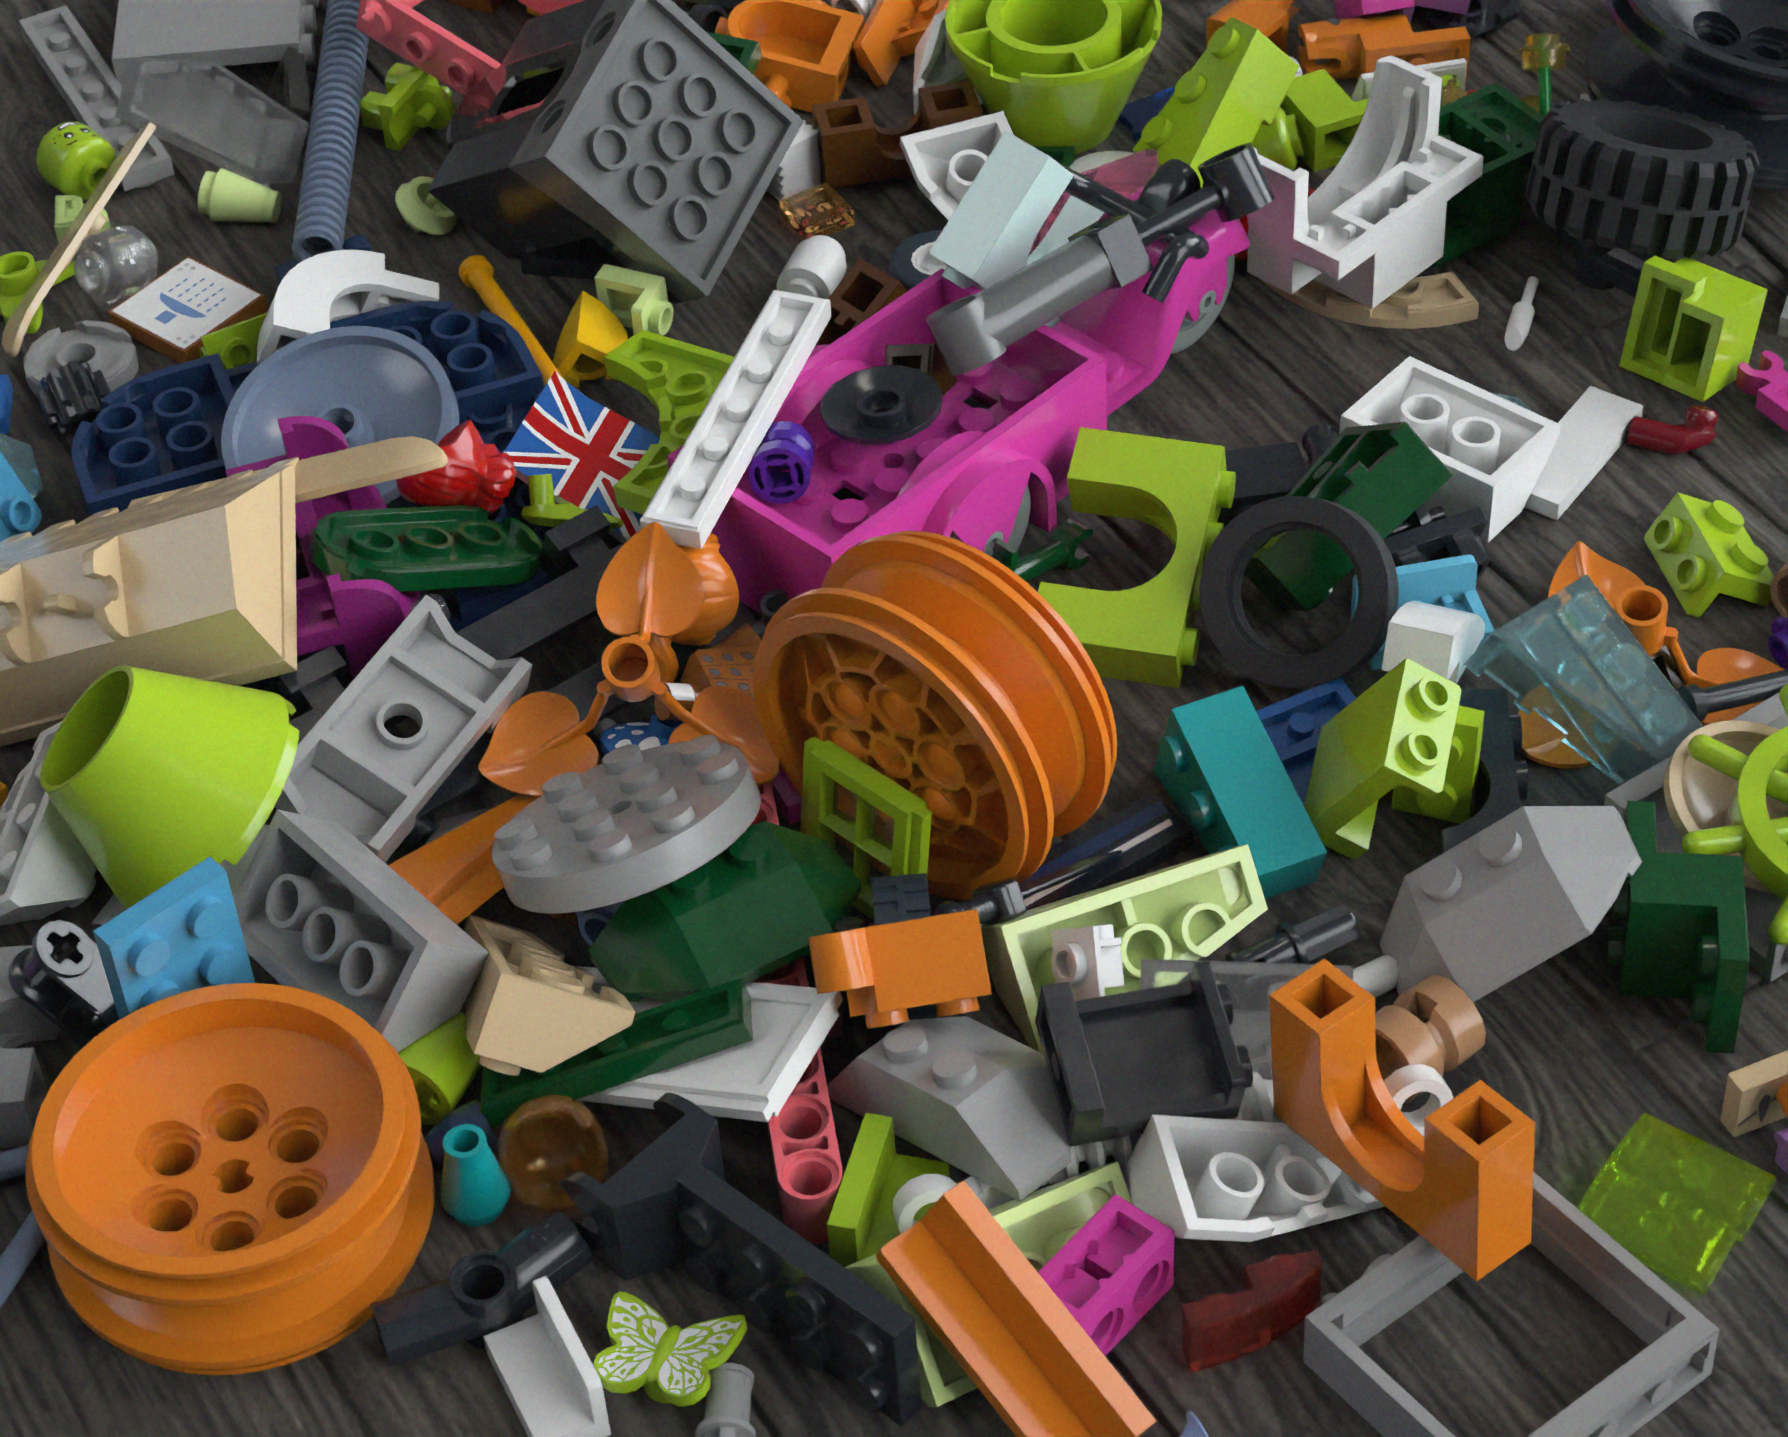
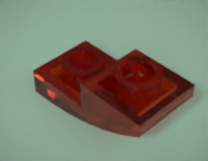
[1182,1250,1322,1373]

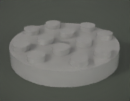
[492,735,761,914]

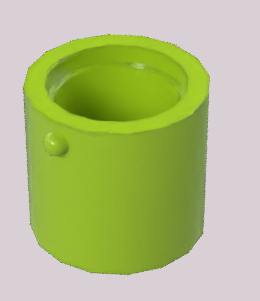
[398,1012,483,1125]

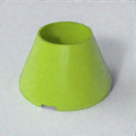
[945,0,1162,154]
[40,665,299,910]

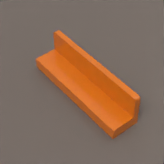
[876,1180,1156,1437]

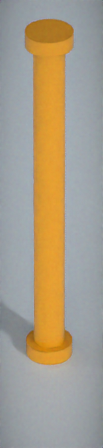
[459,255,580,391]

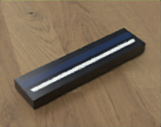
[954,791,1193,961]

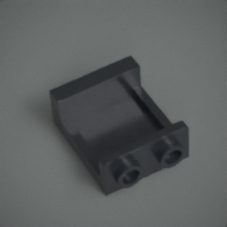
[1035,960,1253,1147]

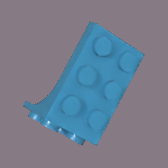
[93,857,255,1020]

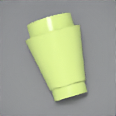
[198,168,282,223]

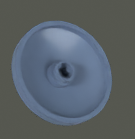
[221,326,459,509]

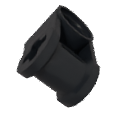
[8,920,119,1048]

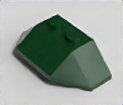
[589,821,861,1002]

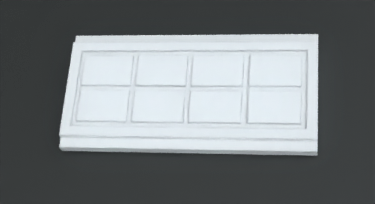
[570,965,843,1122]

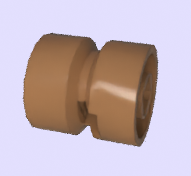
[1375,974,1486,1103]

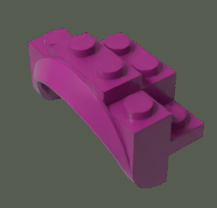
[225,416,420,677]

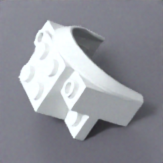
[1247,55,1484,309]

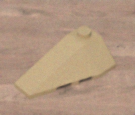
[464,915,636,1076]

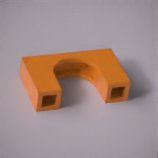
[1269,958,1535,1282]

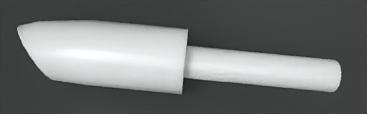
[1505,276,1539,351]

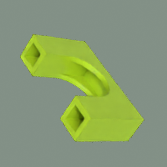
[1038,427,1236,688]

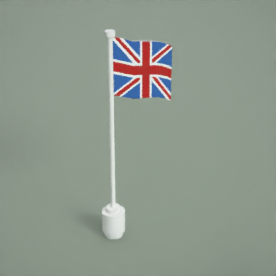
[504,235,846,543]

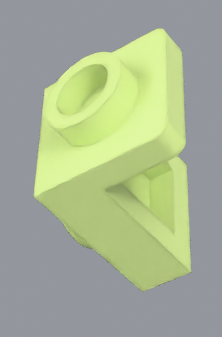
[594,264,673,335]

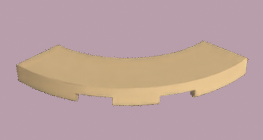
[1259,271,1479,329]

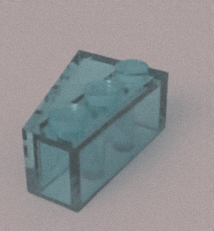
[1463,574,1703,786]

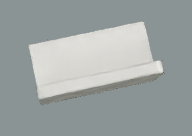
[483,1276,611,1437]

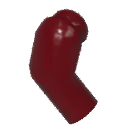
[1627,405,1718,455]

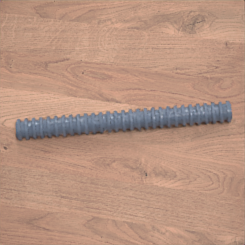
[292,0,369,263]

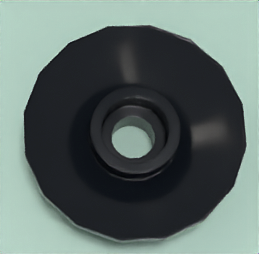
[820,365,943,445]

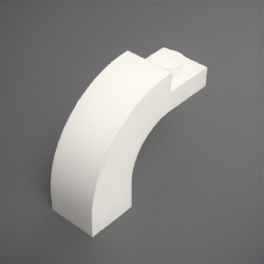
[257,250,439,364]

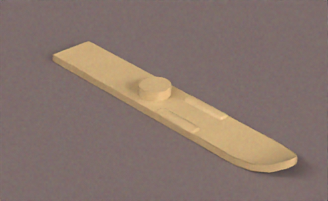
[1,122,156,358]
[128,436,448,507]

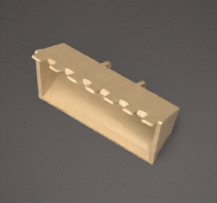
[0,457,299,747]

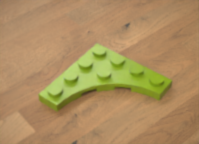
[604,330,734,514]

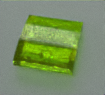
[1577,1112,1776,1295]

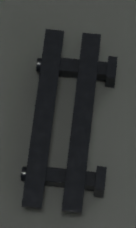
[276,505,757,853]

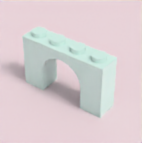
[929,130,1104,328]

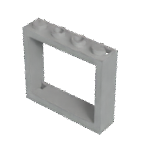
[1303,1172,1719,1437]

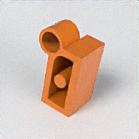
[808,909,992,1028]

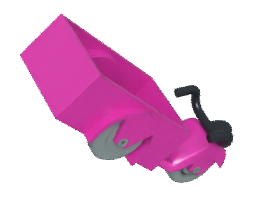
[667,159,1251,614]

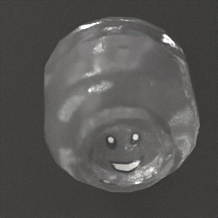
[74,224,158,304]

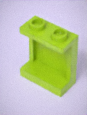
[1304,658,1461,860]

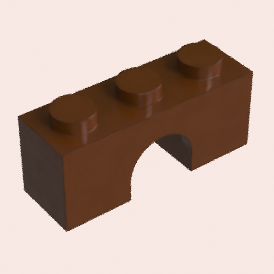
[812,80,982,189]

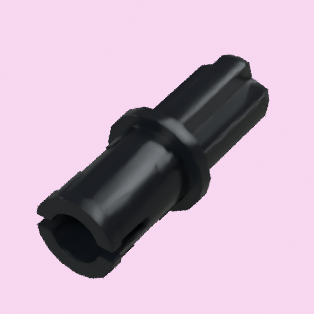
[1225,905,1360,995]

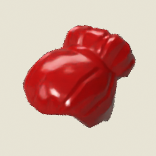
[396,420,517,515]

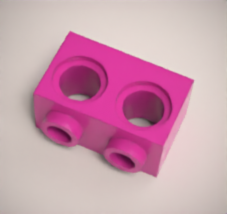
[1038,1194,1174,1356]

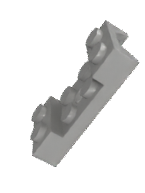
[274,595,532,863]

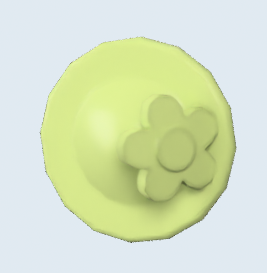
[395,176,456,235]

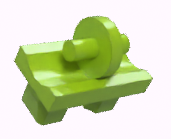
[360,63,455,151]

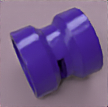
[748,421,815,504]

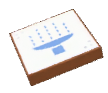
[108,256,268,364]

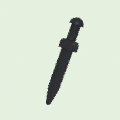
[934,850,1122,925]

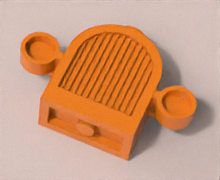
[715,0,864,113]

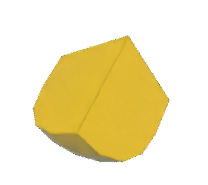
[553,290,628,387]

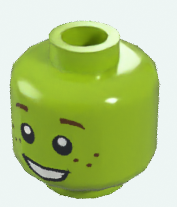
[36,121,116,200]

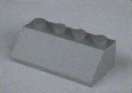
[234,809,489,1053]

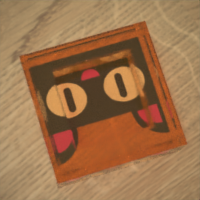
[780,182,855,240]

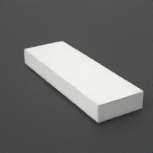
[1524,386,1643,520]

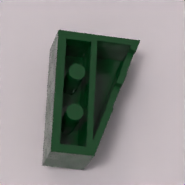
[1244,422,1453,611]

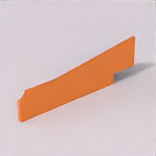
[388,794,538,925]

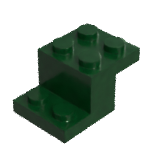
[1431,82,1544,268]
[1605,801,1750,1053]

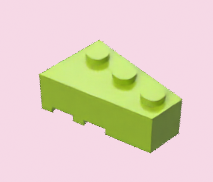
[1132,16,1299,189]

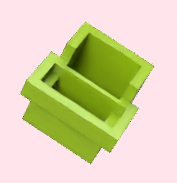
[1619,256,1768,402]

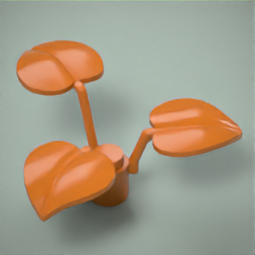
[478,522,780,797]
[1518,541,1784,769]

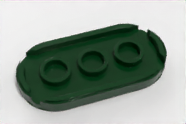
[307,505,542,592]

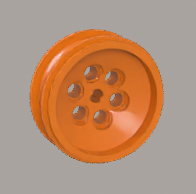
[753,531,1117,900]
[26,983,435,1375]

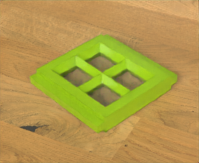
[800,736,932,921]

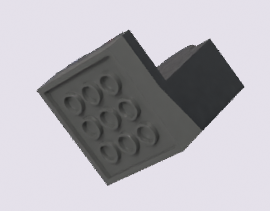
[427,0,803,304]

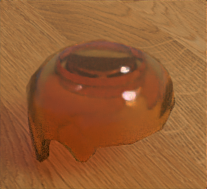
[497,1095,608,1212]

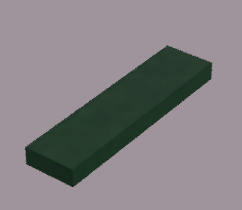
[480,979,753,1128]

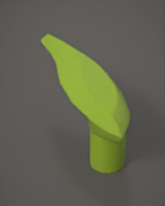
[520,474,624,529]

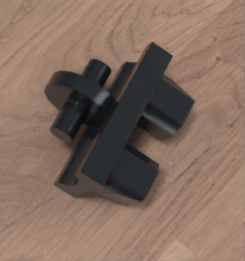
[1384,503,1489,578]

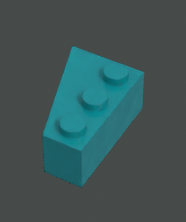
[1153,686,1327,899]

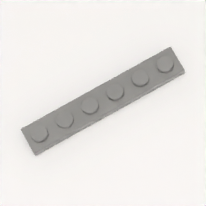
[18,5,175,191]

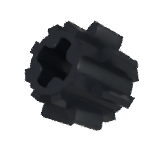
[37,361,110,436]

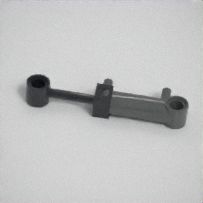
[926,143,1275,376]

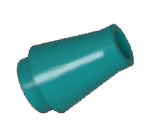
[440,1124,511,1226]

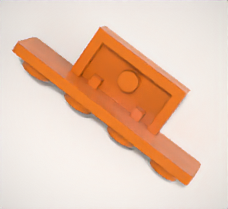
[853,0,957,87]

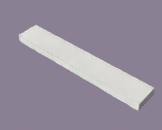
[640,290,831,549]

